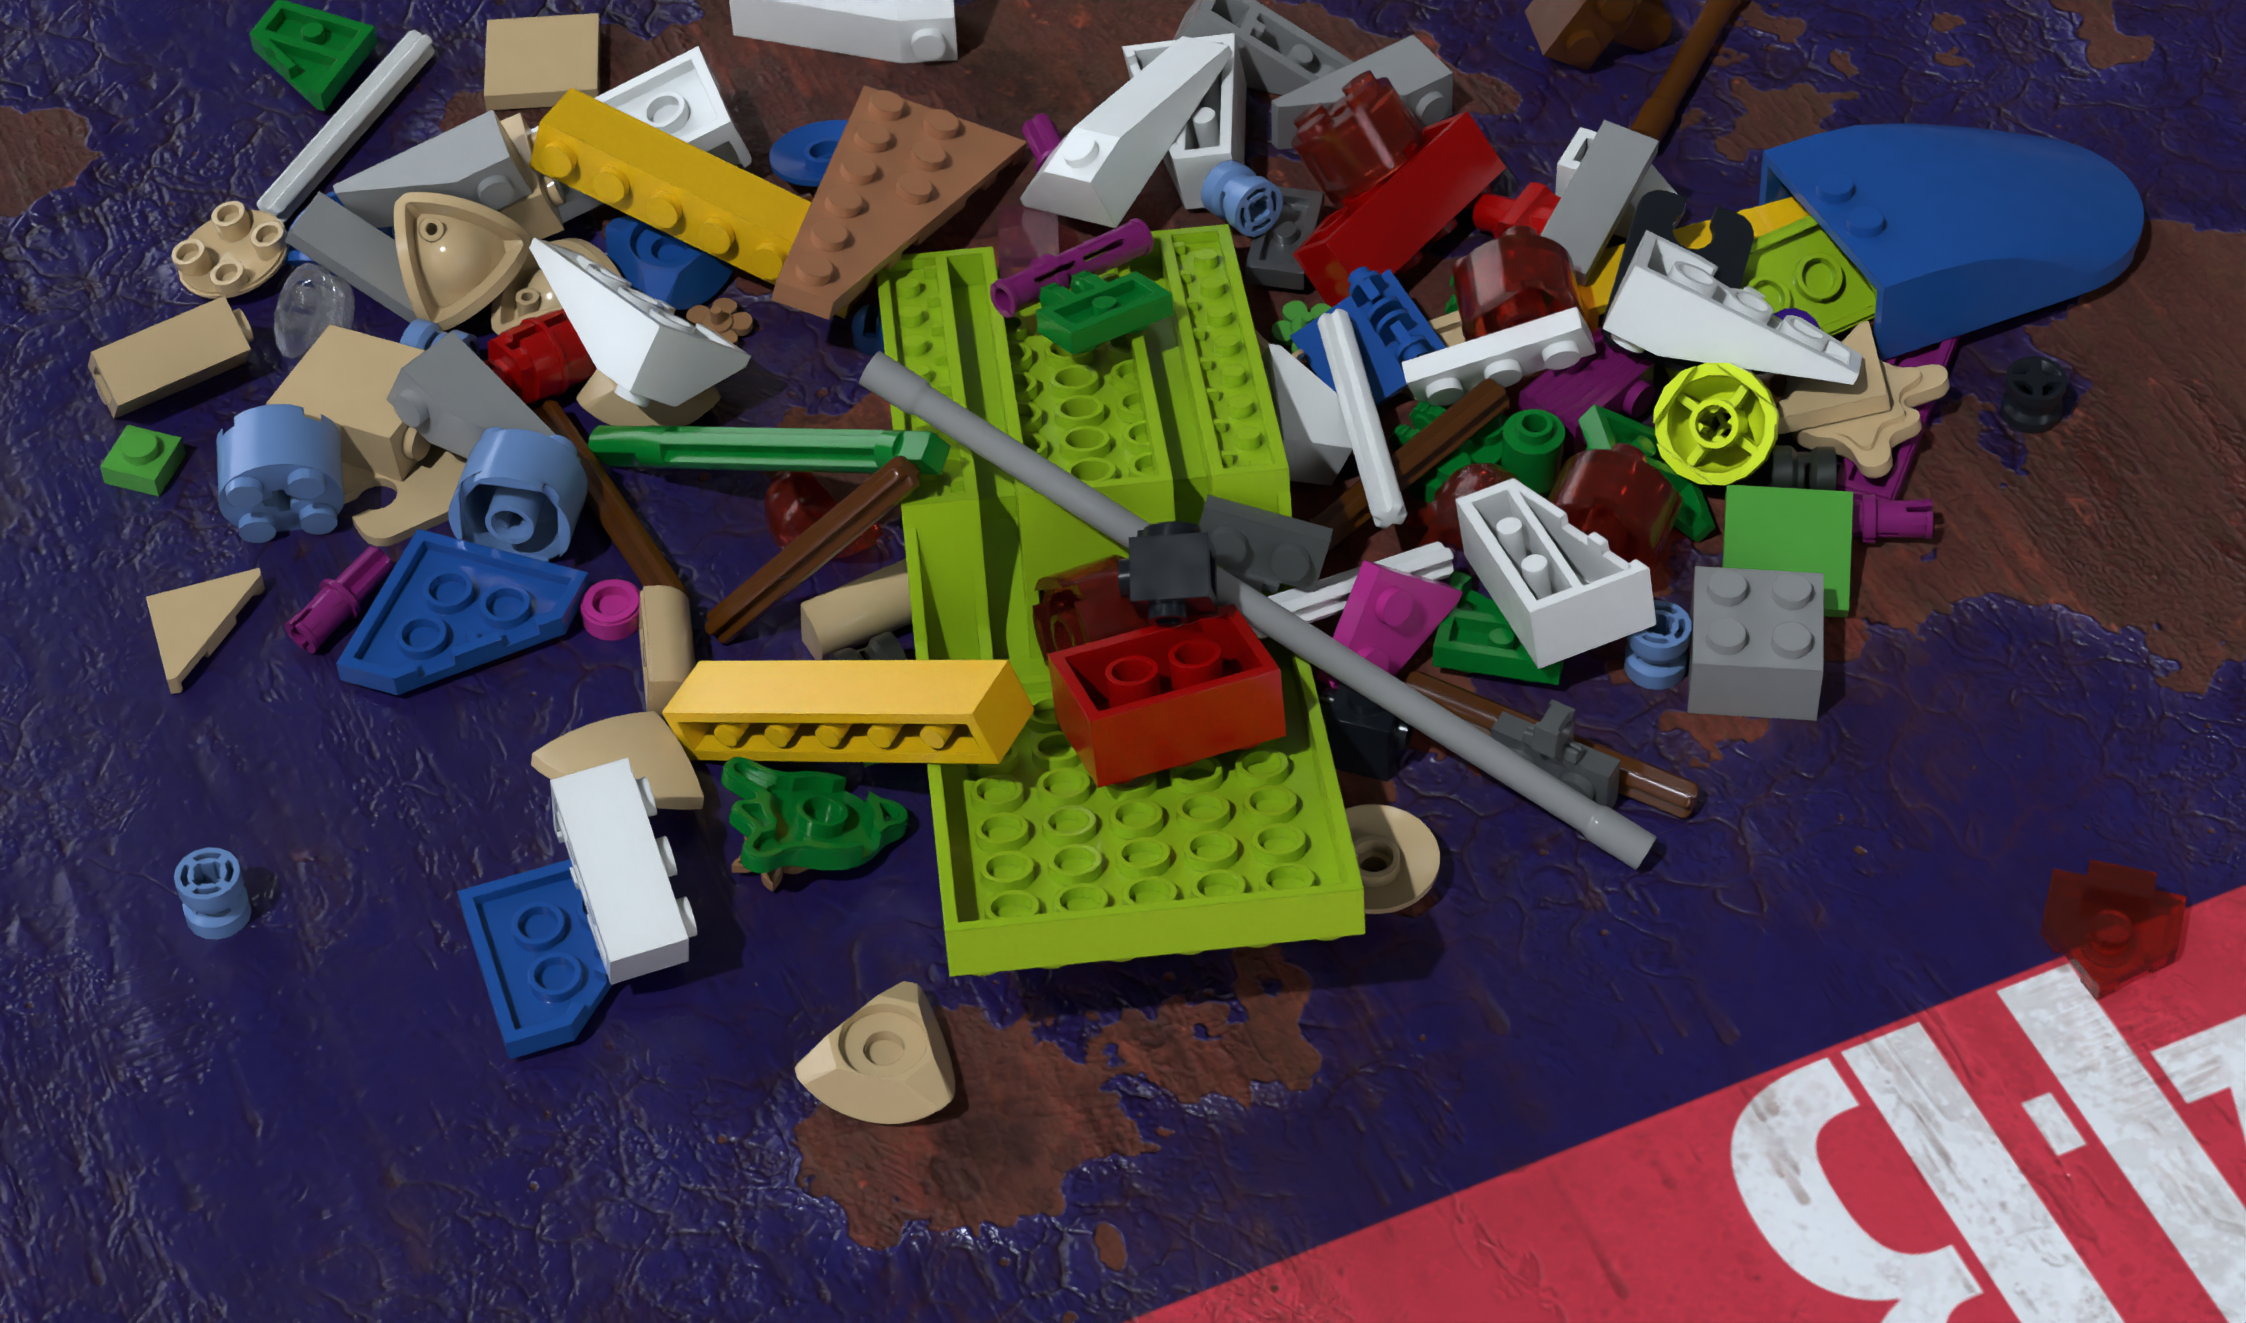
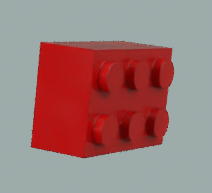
[1048,604,1287,788]

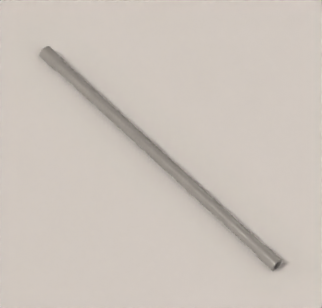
[859,351,1656,870]

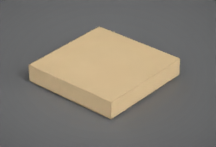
[484,13,601,111]

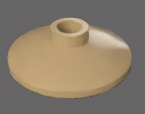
[1345,804,1440,914]

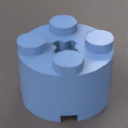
[216,404,344,543]
[448,427,588,562]

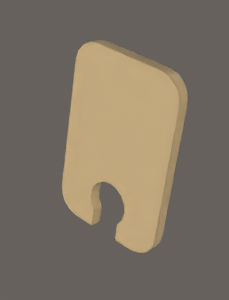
[342,444,467,547]

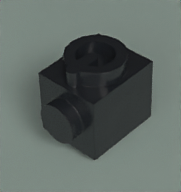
[1118,521,1218,626]
[1319,682,1414,782]

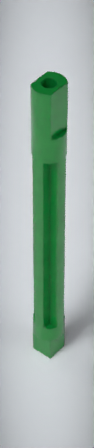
[588,425,951,475]

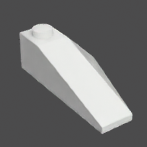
[1020,36,1233,228]
[529,237,751,407]

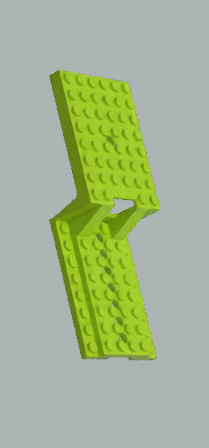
[876,224,1365,977]

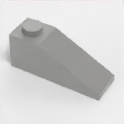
[1173,0,1354,96]
[1271,34,1453,150]
[333,109,533,228]
[386,331,581,461]

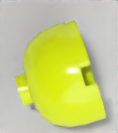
[1653,363,1779,485]

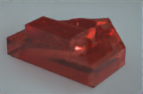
[2040,859,2187,1000]

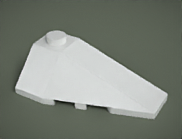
[729,0,958,63]
[1602,230,1862,385]

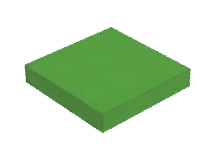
[1722,485,1853,618]

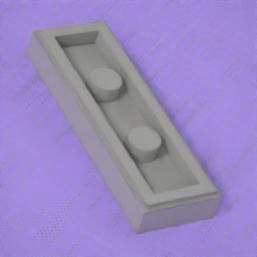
[1530,120,1659,286]
[285,191,417,323]

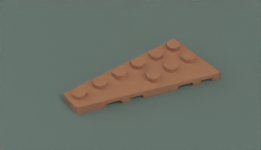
[771,85,1027,320]

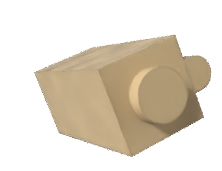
[88,295,254,419]

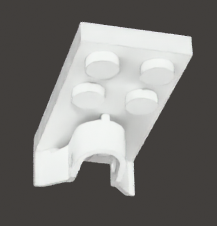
[531,46,752,223]

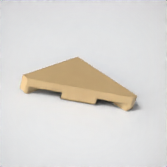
[1777,321,1891,435]
[146,568,265,694]

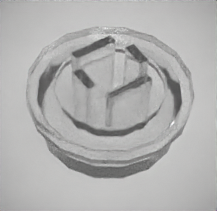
[274,263,355,360]

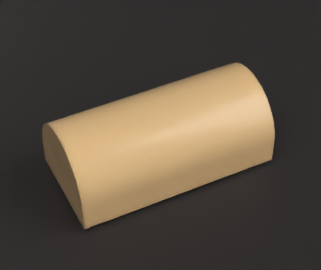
[800,559,912,660]
[639,585,696,722]

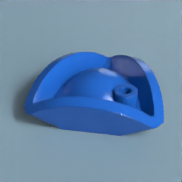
[605,215,735,310]

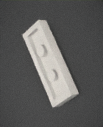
[1402,306,1596,406]

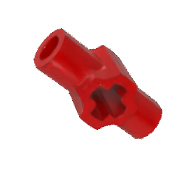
[1473,182,1561,249]

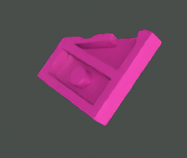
[1316,560,1463,689]

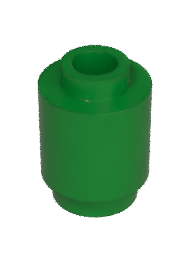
[1501,409,1565,498]

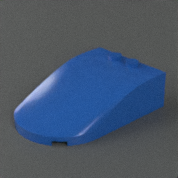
[1759,123,2144,361]

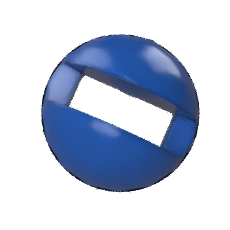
[851,304,885,356]

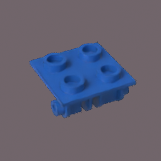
[1290,266,1446,408]

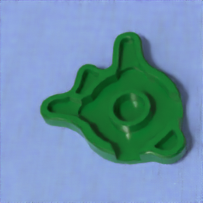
[721,757,909,874]

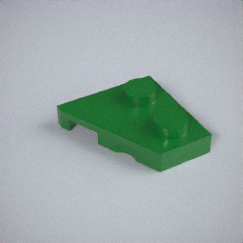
[249,0,378,111]
[1578,404,1715,542]
[1432,571,1564,685]

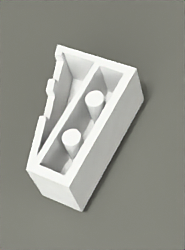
[1122,33,1247,209]
[1455,478,1657,669]
[550,758,698,985]

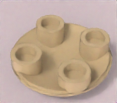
[171,201,289,299]

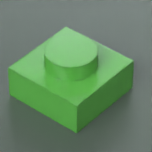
[100,424,186,497]

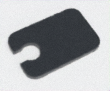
[1601,190,1754,371]

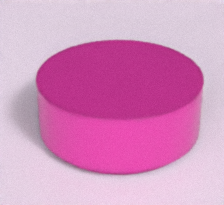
[580,579,640,641]

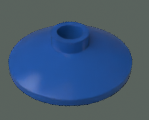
[769,120,848,187]

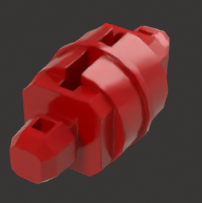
[484,309,597,405]

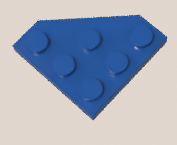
[336,529,590,695]
[457,859,613,1059]

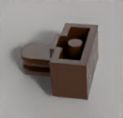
[1524,0,1672,70]

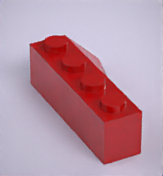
[1292,111,1506,307]

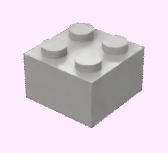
[1687,566,1824,721]

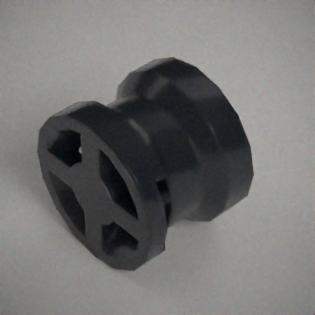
[2000,356,2068,434]

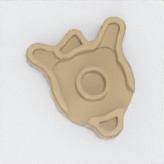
[1776,359,1950,479]

